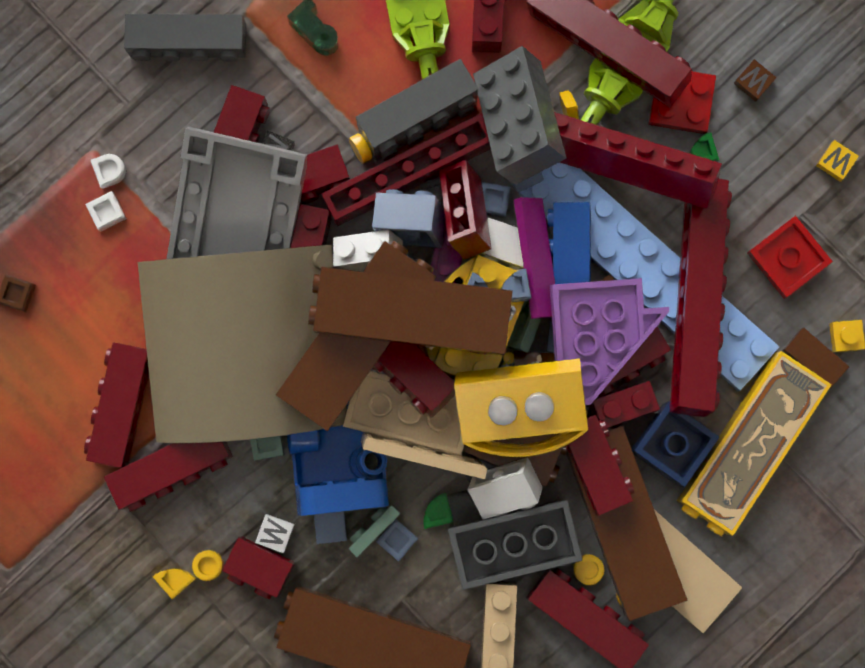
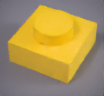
[829,320,865,353]

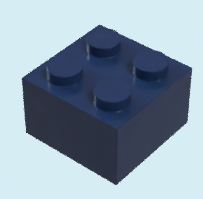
[631,401,719,487]

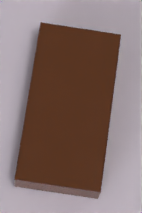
[782,327,849,389]

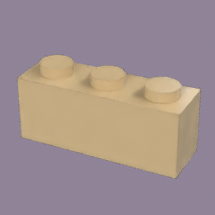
[481,582,517,668]

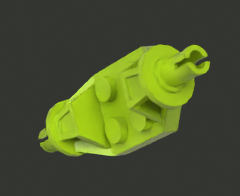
[386,0,449,80]
[580,0,679,125]

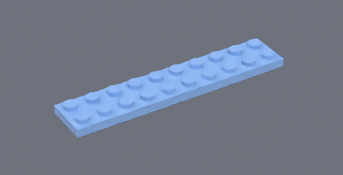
[519,162,779,391]

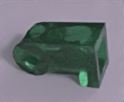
[287,0,339,56]

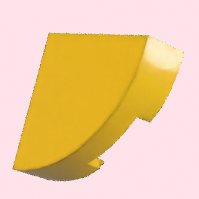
[559,90,579,119]
[153,568,197,599]

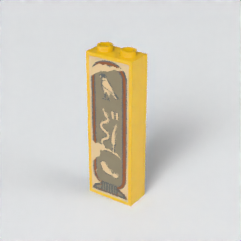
[677,351,832,537]

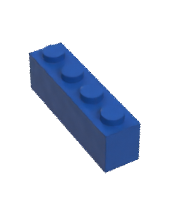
[548,202,591,284]

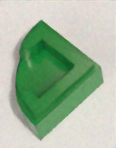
[690,132,719,162]
[423,493,453,529]

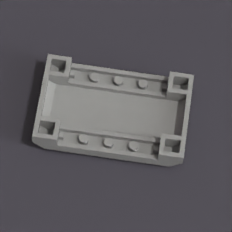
[166,127,307,259]

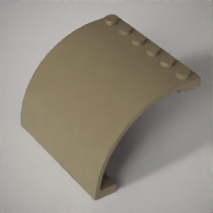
[137,245,347,443]

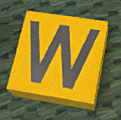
[816,140,859,182]

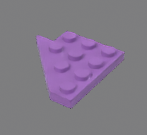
[550,278,669,405]

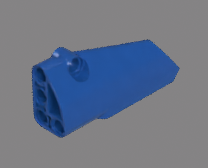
[287,401,389,516]

